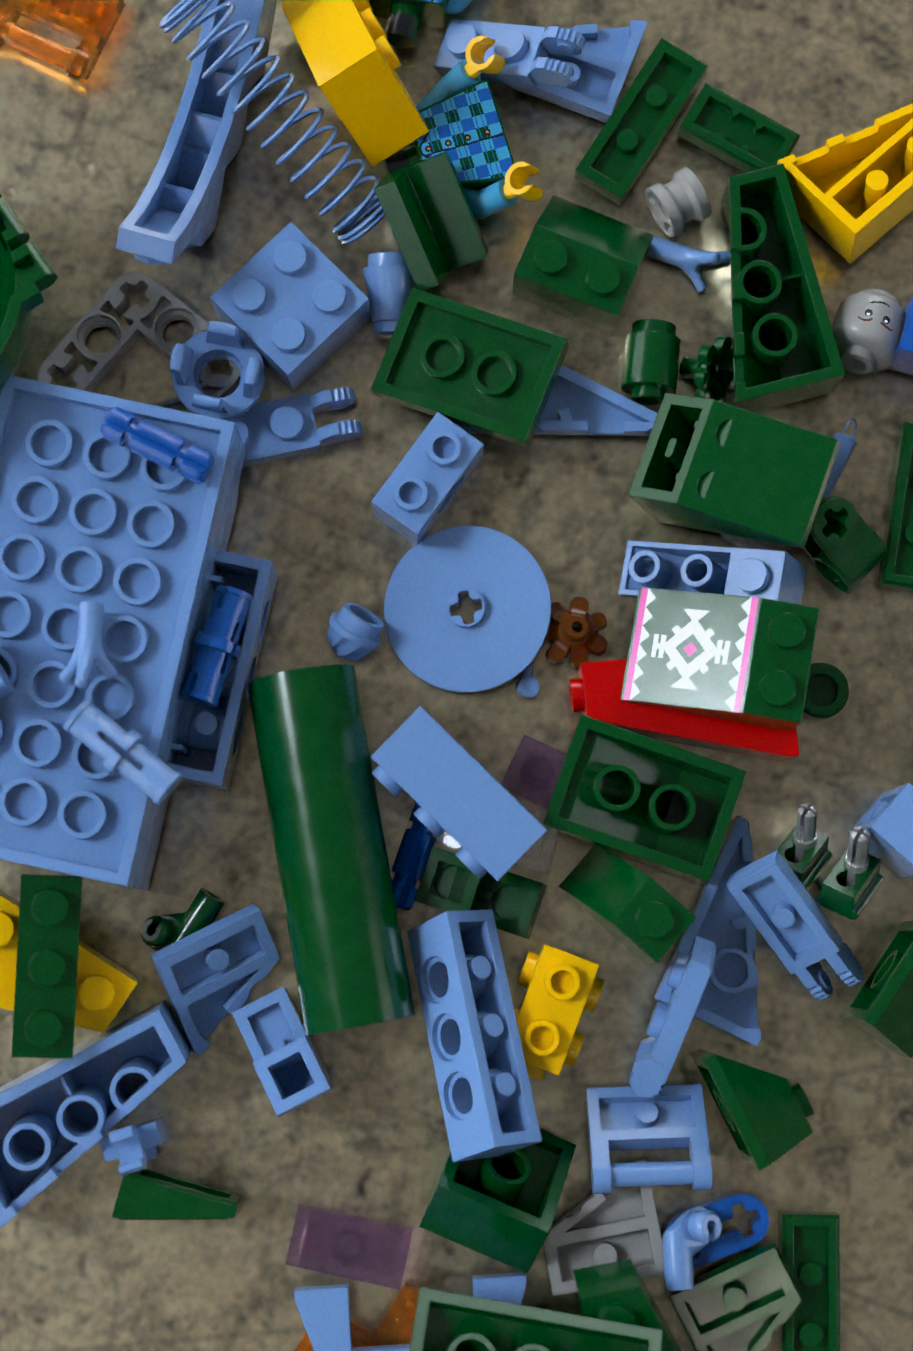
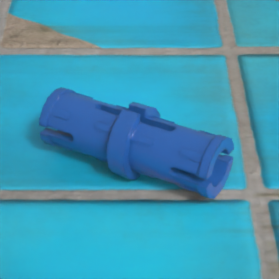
[181,585,253,708]

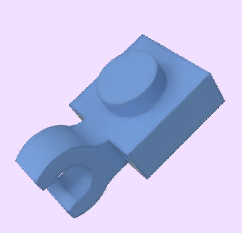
[99,1117,170,1176]

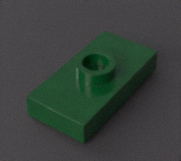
[677,83,801,173]

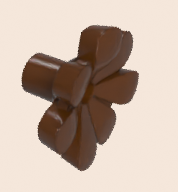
[545,597,608,670]

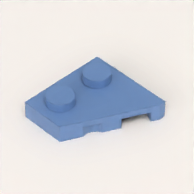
[508,20,647,123]
[150,903,280,1056]

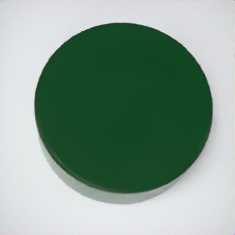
[803,663,849,721]

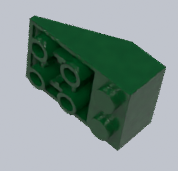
[628,393,841,548]

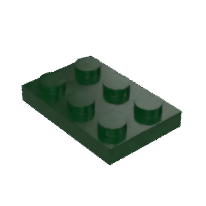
[371,288,570,448]

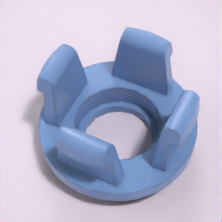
[170,321,265,420]

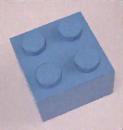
[210,222,371,393]

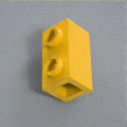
[514,944,604,1081]

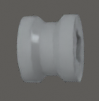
[645,167,712,237]

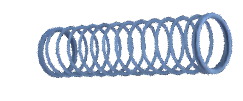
[159,0,386,244]

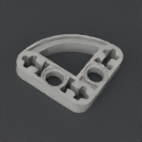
[37,271,240,413]

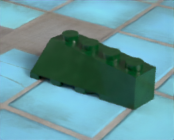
[721,163,845,406]

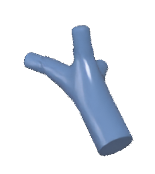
[648,236,730,292]
[59,602,117,688]

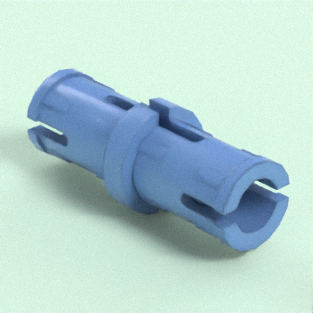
[63,699,183,805]

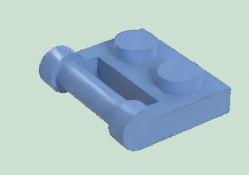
[586,1084,712,1194]

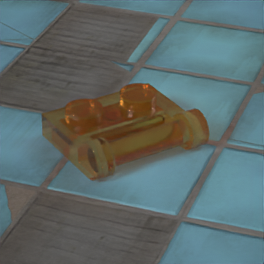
[0,0,125,83]

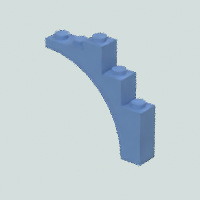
[116,0,277,265]

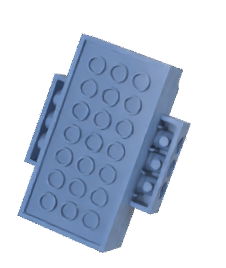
[0,375,278,891]

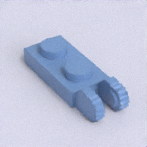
[434,18,586,88]
[227,387,363,467]
[726,850,864,1001]
[629,936,717,1100]

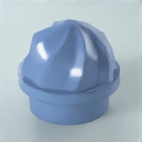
[326,602,384,660]

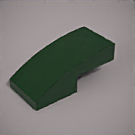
[414,846,547,940]

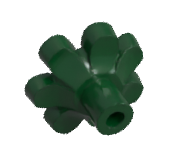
[679,337,734,403]

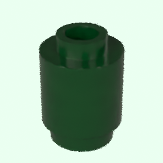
[621,319,681,406]

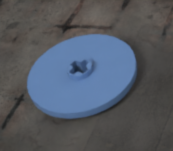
[384,526,552,693]

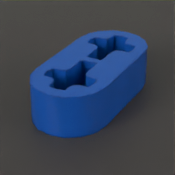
[661,1190,770,1268]

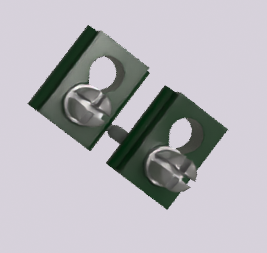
[778,803,884,920]

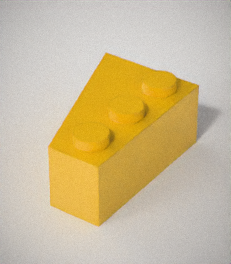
[280,0,429,167]
[777,103,913,264]
[0,889,137,1033]

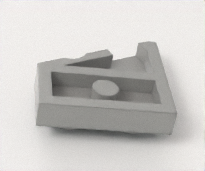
[543,1158,664,1296]

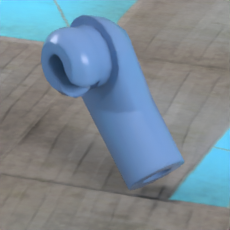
[662,1206,722,1291]

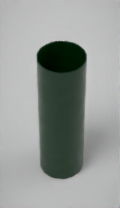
[247,664,415,1035]

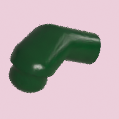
[141,888,225,951]

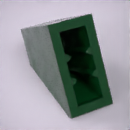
[558,845,697,963]

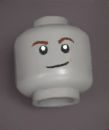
[831,288,905,374]

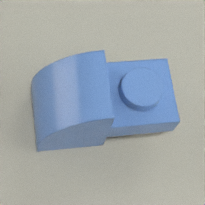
[232,986,333,1117]

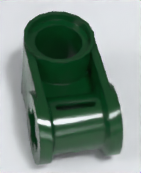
[803,494,888,594]

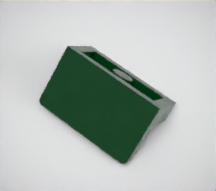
[374,152,489,291]

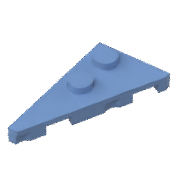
[455,365,658,436]
[654,815,761,1046]

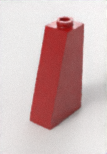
[569,658,800,762]

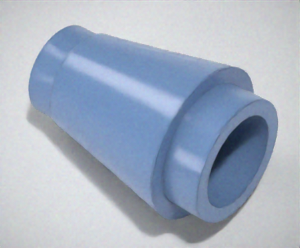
[363,252,415,335]

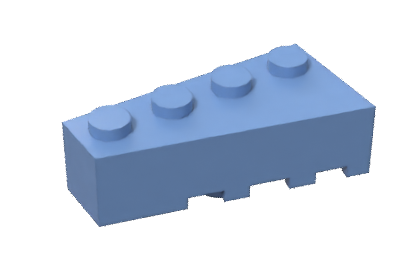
[0,1000,191,1228]

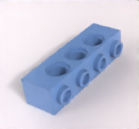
[407,909,542,1162]

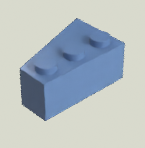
[371,705,547,881]

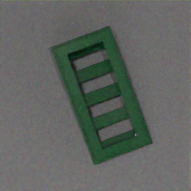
[112,1169,243,1220]

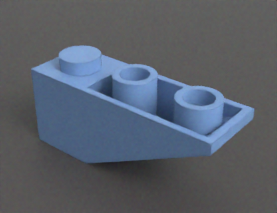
[619,540,807,605]

